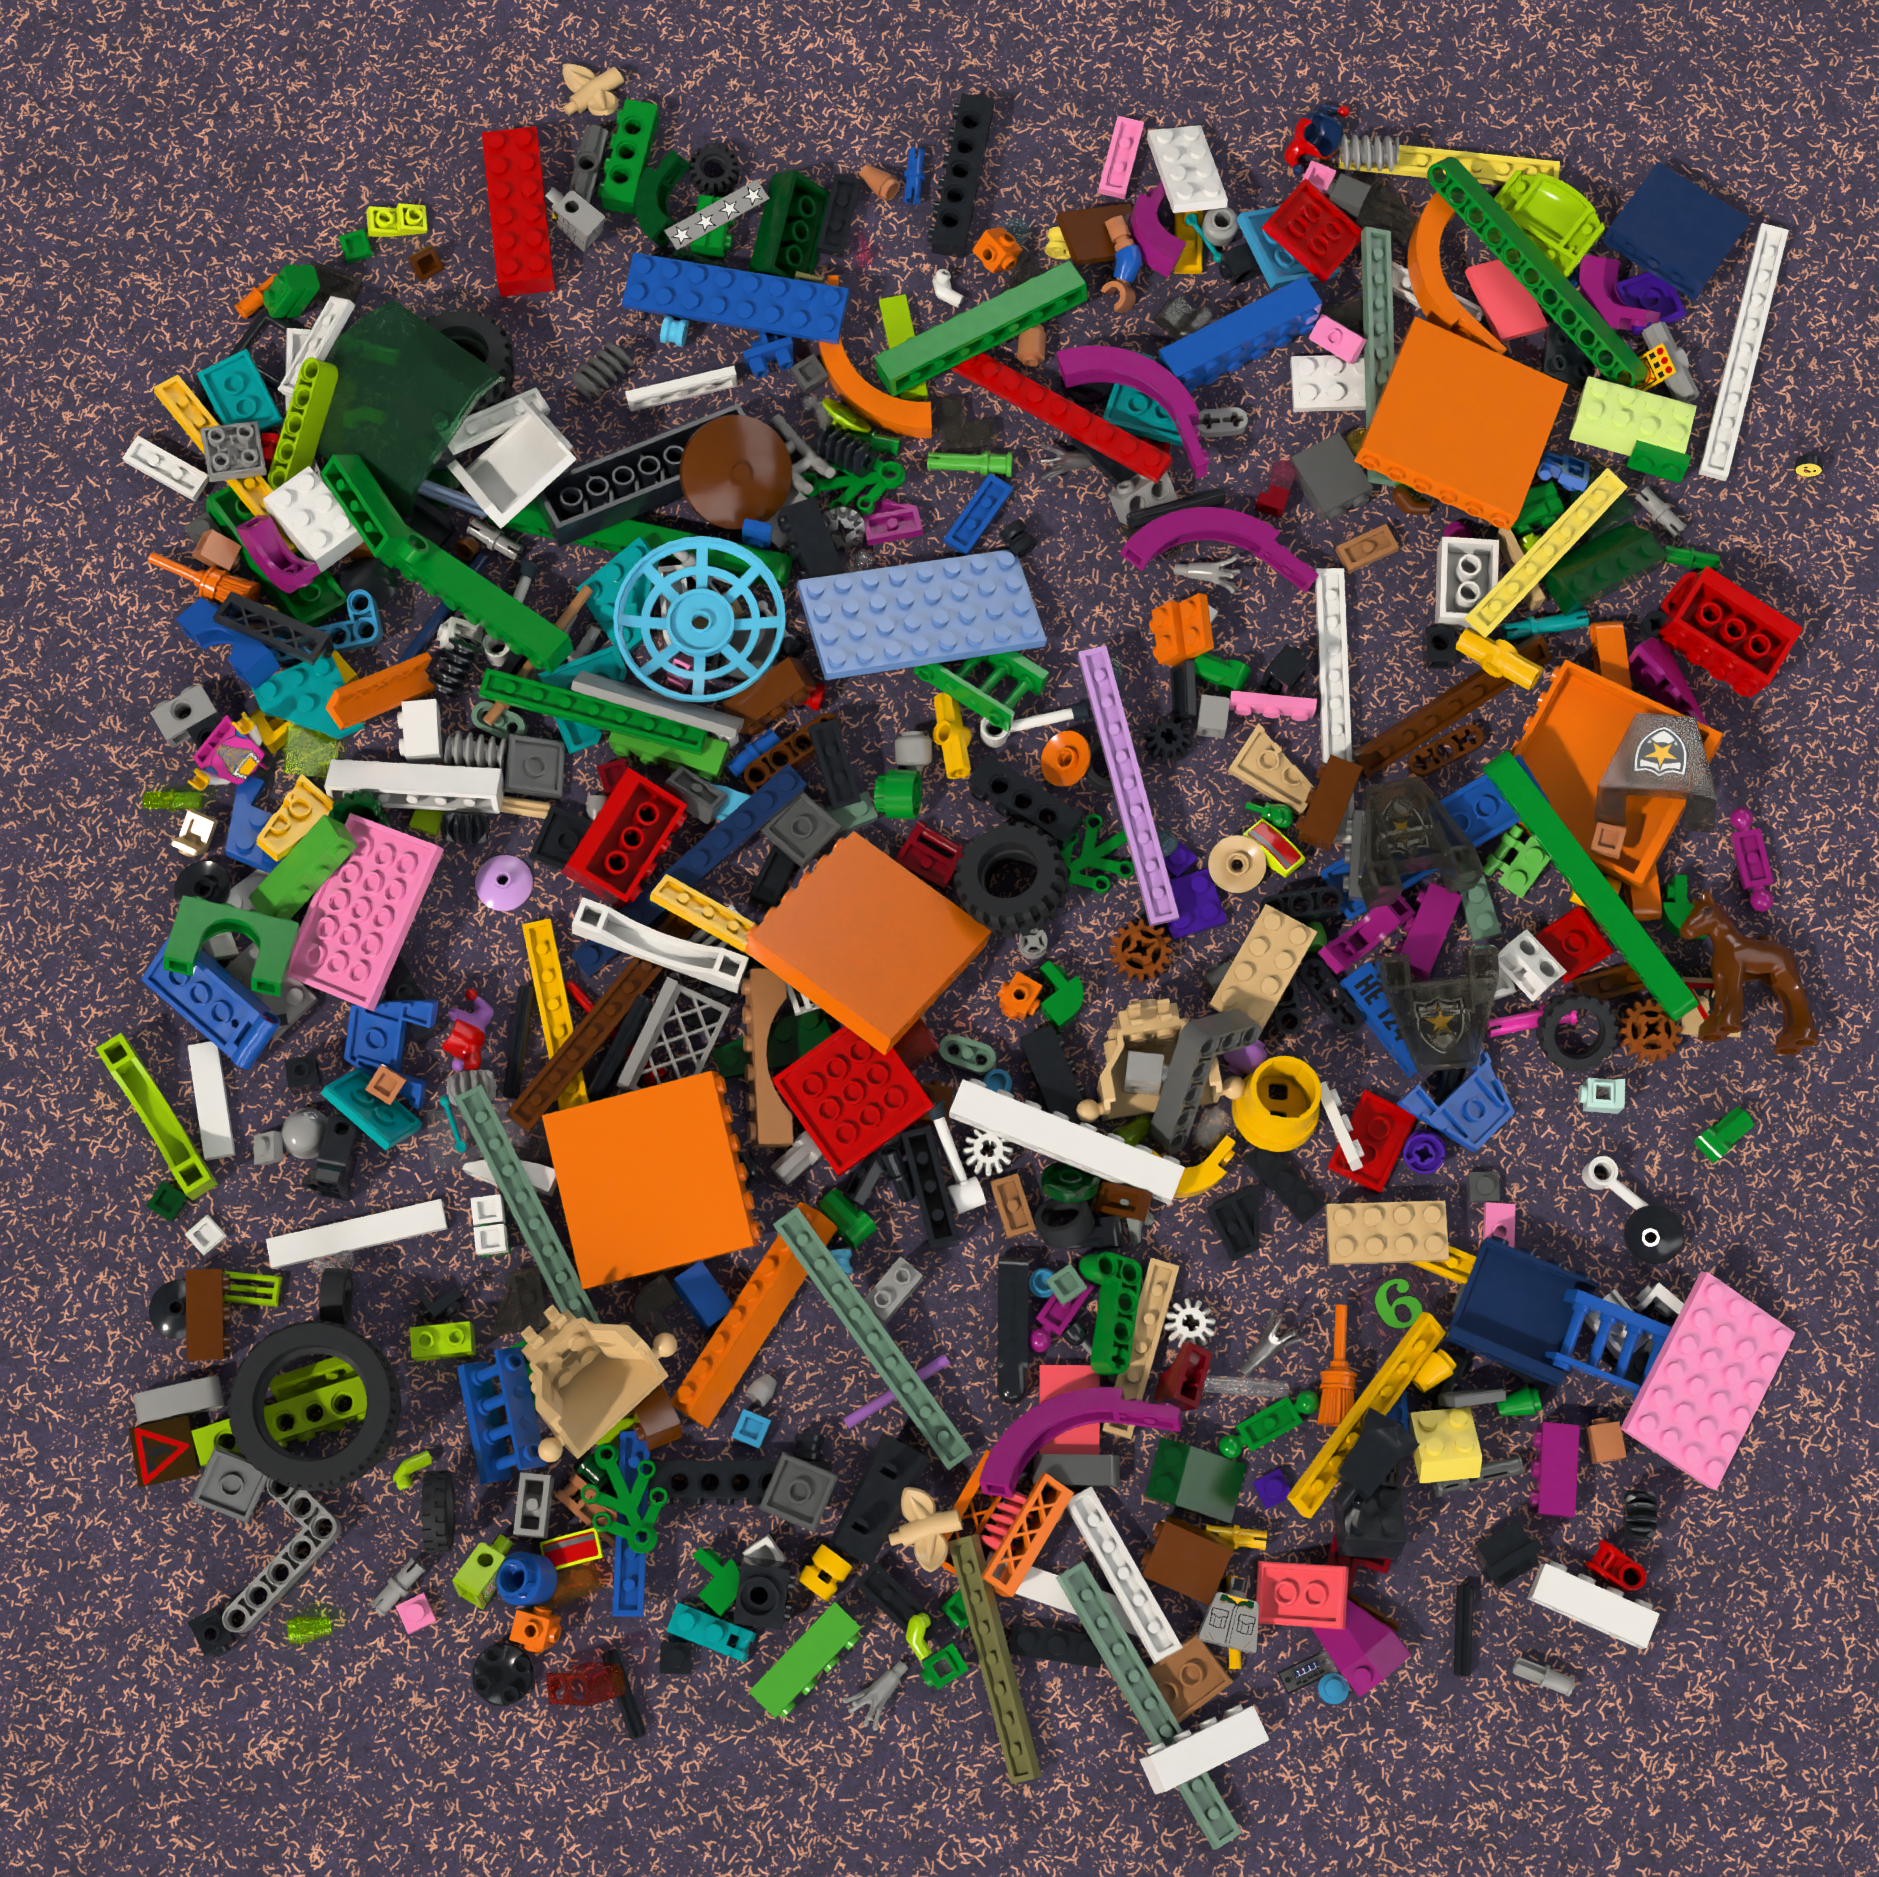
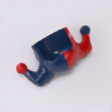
[1284,104,1350,176]

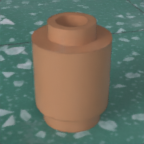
[1017,324,1047,367]

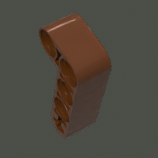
[744,713,840,795]

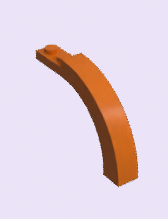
[1408,192,1507,355]
[818,275,932,438]

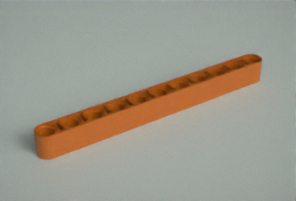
[1590,621,1662,921]

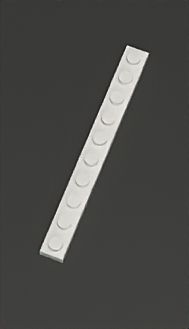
[1698,223,1789,481]
[1315,568,1354,843]

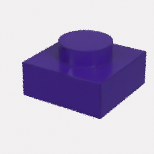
[1162,838,1198,879]
[1252,1468,1291,1510]

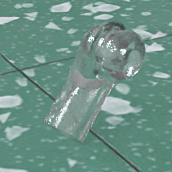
[802,394,832,430]
[844,551,874,573]
[310,1250,355,1275]

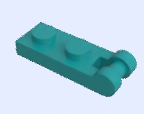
[666,1602,757,1663]

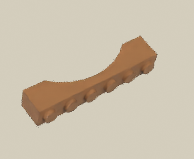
[741,969,793,1148]

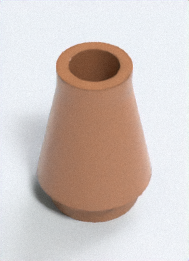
[859,164,900,201]

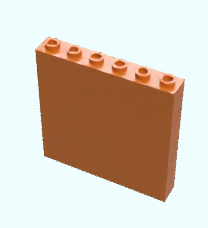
[1354,316,1568,531]
[1510,659,1723,891]
[744,831,992,1055]
[542,1070,762,1290]

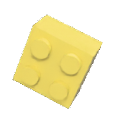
[1409,1407,1482,1483]

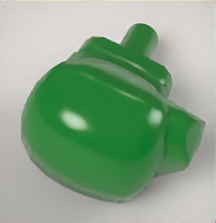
[1245,802,1294,828]

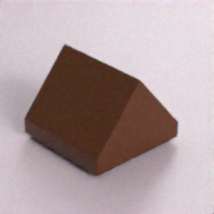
[408,244,445,282]

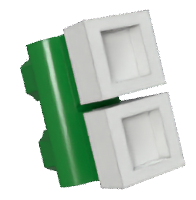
[471,1194,511,1258]

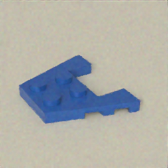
[225,775,285,874]
[344,999,439,1109]
[1397,1029,1515,1152]

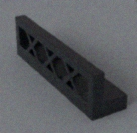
[361,456,456,548]
[213,591,334,665]

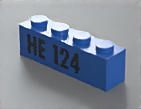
[1340,961,1440,1079]

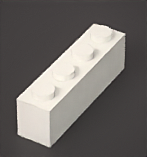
[1527,1561,1659,1649]
[1139,1704,1269,1794]

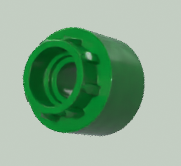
[874,769,922,820]

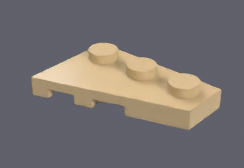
[1228,723,1314,816]

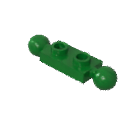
[1218,1390,1320,1459]

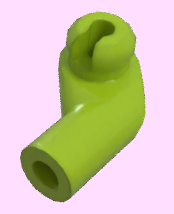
[393,1450,432,1491]
[906,1613,933,1661]

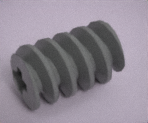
[571,342,634,402]

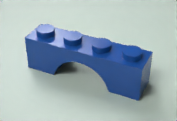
[176,597,281,690]

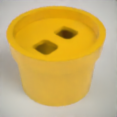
[1232,1056,1321,1152]

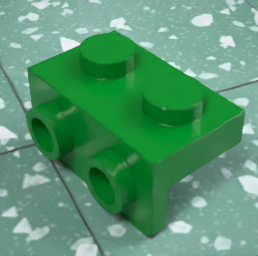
[1626,440,1691,483]

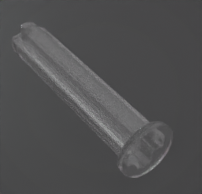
[1202,1375,1289,1398]

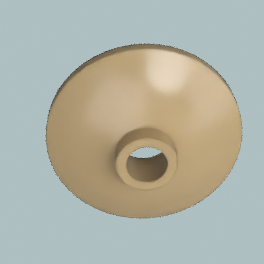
[1208,835,1266,893]

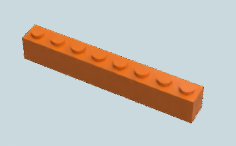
[670,1202,838,1429]

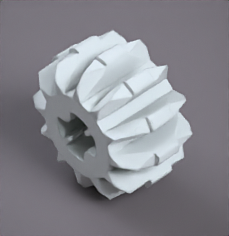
[963,1128,1013,1177]
[1164,1299,1215,1348]

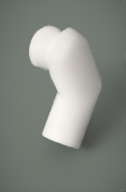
[933,269,964,308]

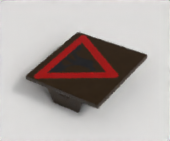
[129,1415,199,1488]

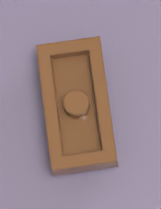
[1335,524,1399,574]
[989,1173,1036,1240]

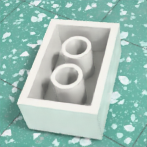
[263,466,364,573]
[1435,537,1499,631]

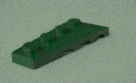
[711,1008,832,1079]

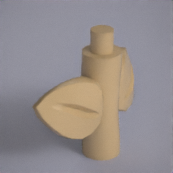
[562,63,624,116]
[888,1487,963,1572]

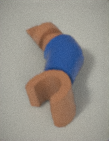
[1101,215,1142,313]

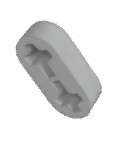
[1197,407,1248,438]

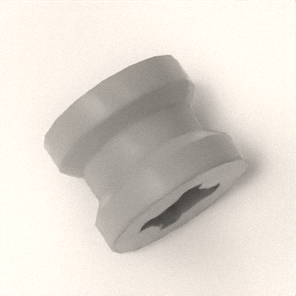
[1018,928,1048,960]

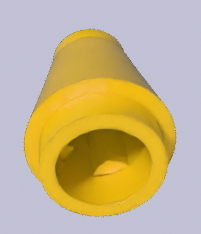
[1412,1349,1457,1393]

